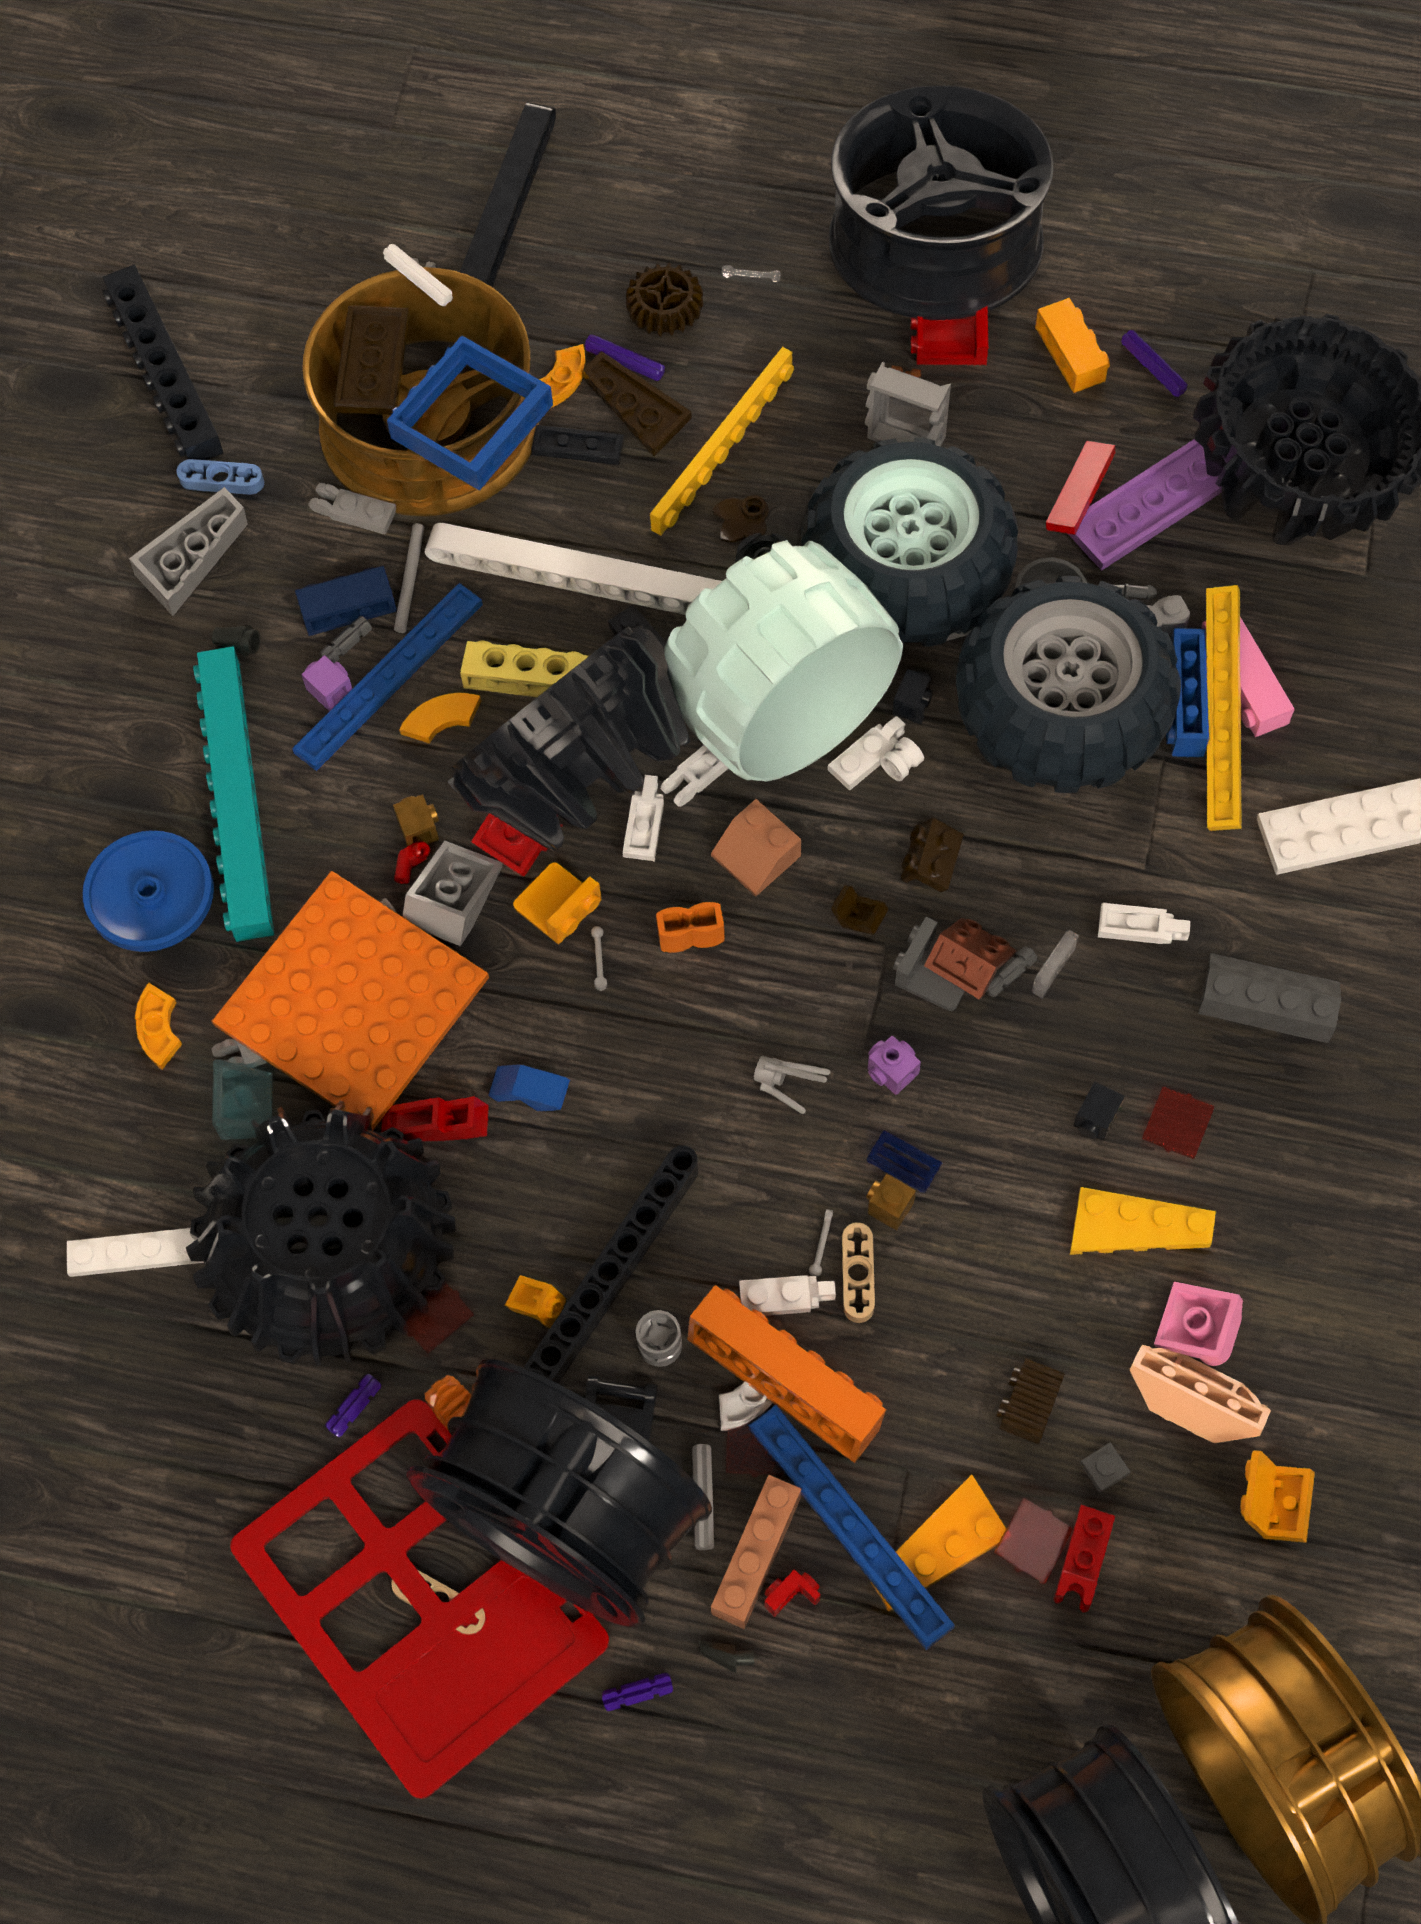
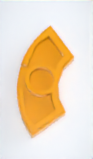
[539,344,586,408]
[399,693,481,743]
[135,983,182,1070]

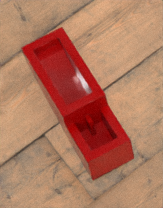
[381,1096,489,1141]

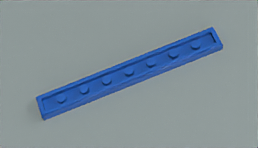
[292,583,483,771]
[748,1405,955,1650]

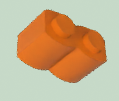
[656,902,725,953]

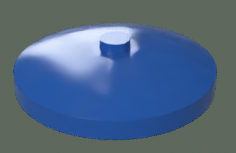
[83,831,214,952]

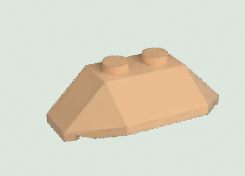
[1130,1345,1271,1443]

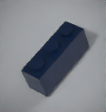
[295,566,397,636]

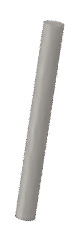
[394,523,425,633]

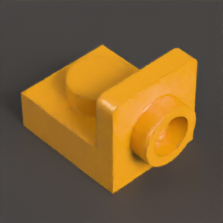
[505,1275,566,1328]

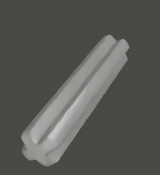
[692,1444,714,1550]

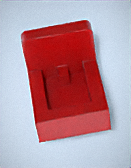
[764,1569,821,1617]

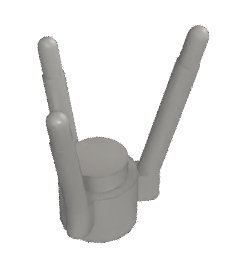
[754,1056,831,1114]

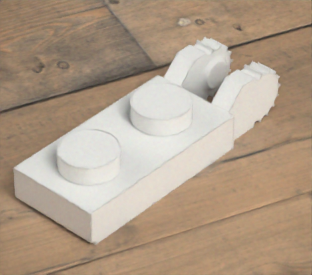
[660,745,728,807]

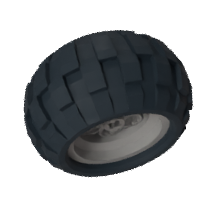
[956,576,1181,793]

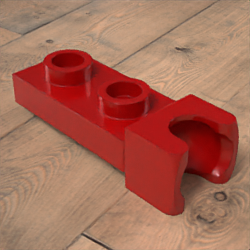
[1053,1505,1115,1612]

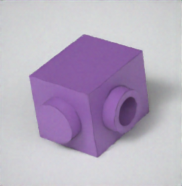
[301,655,352,711]

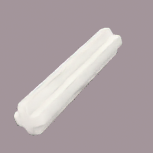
[383,244,453,306]

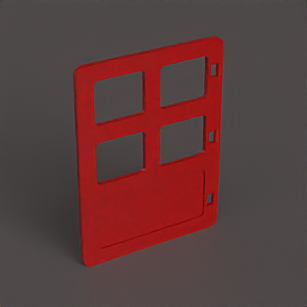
[230,1399,609,1799]

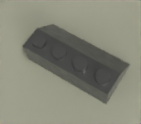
[1198,953,1341,1043]

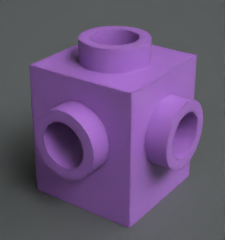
[868,1036,921,1095]

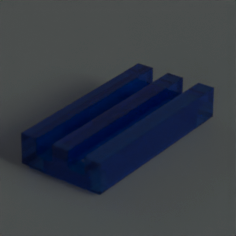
[867,1130,942,1193]

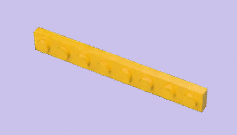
[650,347,794,536]
[1206,585,1242,831]

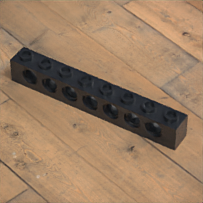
[102,264,224,460]

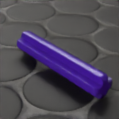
[1121,330,1188,397]
[585,334,665,381]

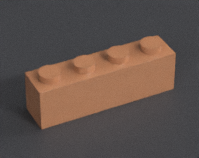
[711,1475,801,1629]

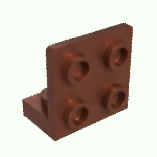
[924,918,1016,1000]

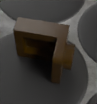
[831,885,889,935]

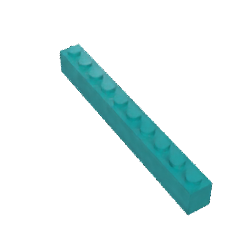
[193,646,275,942]

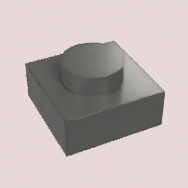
[1080,1442,1130,1493]

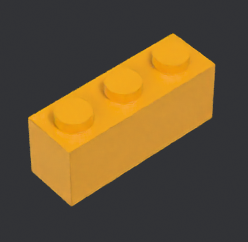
[1035,298,1110,393]

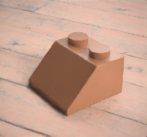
[711,799,801,897]

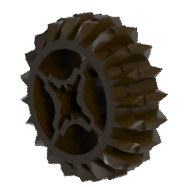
[626,262,704,337]

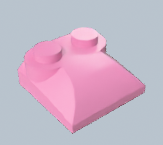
[1154,1282,1243,1366]

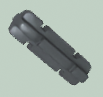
[320,616,372,663]
[985,946,1038,997]

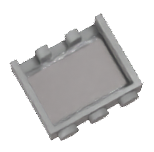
[865,362,951,447]

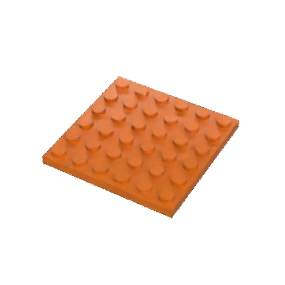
[212,871,489,1130]

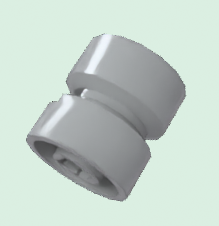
[636,1310,682,1367]

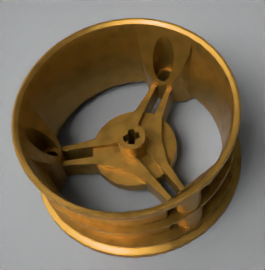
[303,267,539,516]
[1151,1595,1421,1924]

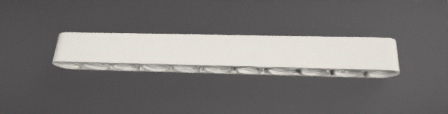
[425,523,722,615]

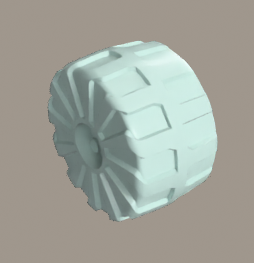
[664,540,903,782]

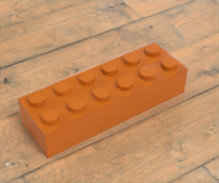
[687,1285,886,1463]

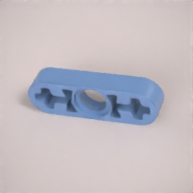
[177,459,264,495]

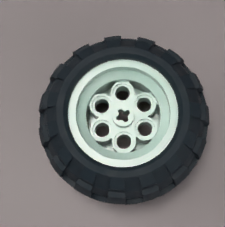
[801,437,1018,648]

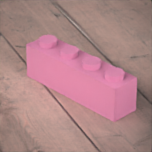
[1201,617,1294,737]

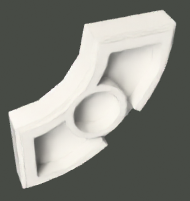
[719,1381,773,1431]

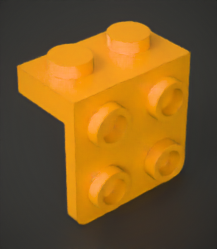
[513,862,602,945]
[1240,1450,1315,1543]

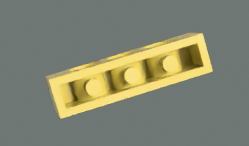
[460,640,589,697]

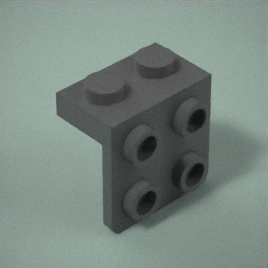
[893,917,965,1011]

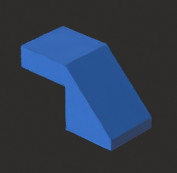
[488,1065,570,1111]

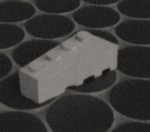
[129,487,248,616]

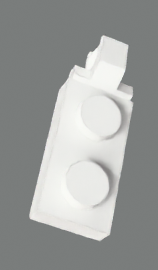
[828,716,905,790]
[623,775,664,861]
[1098,903,1190,944]
[739,1275,836,1316]

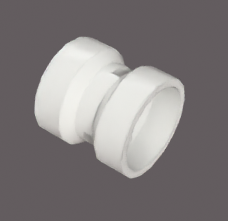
[880,737,924,781]

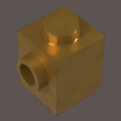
[393,794,439,846]
[866,1173,916,1231]

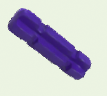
[325,1374,381,1437]
[602,1673,673,1711]

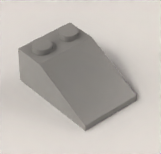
[402,841,503,946]

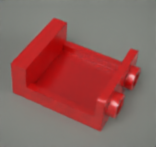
[911,306,988,365]

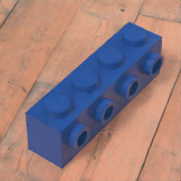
[1166,628,1209,757]

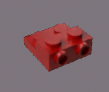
[471,814,563,877]

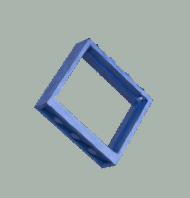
[387,336,553,491]

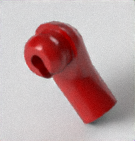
[394,841,430,884]

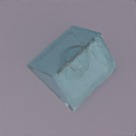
[212,1059,272,1140]

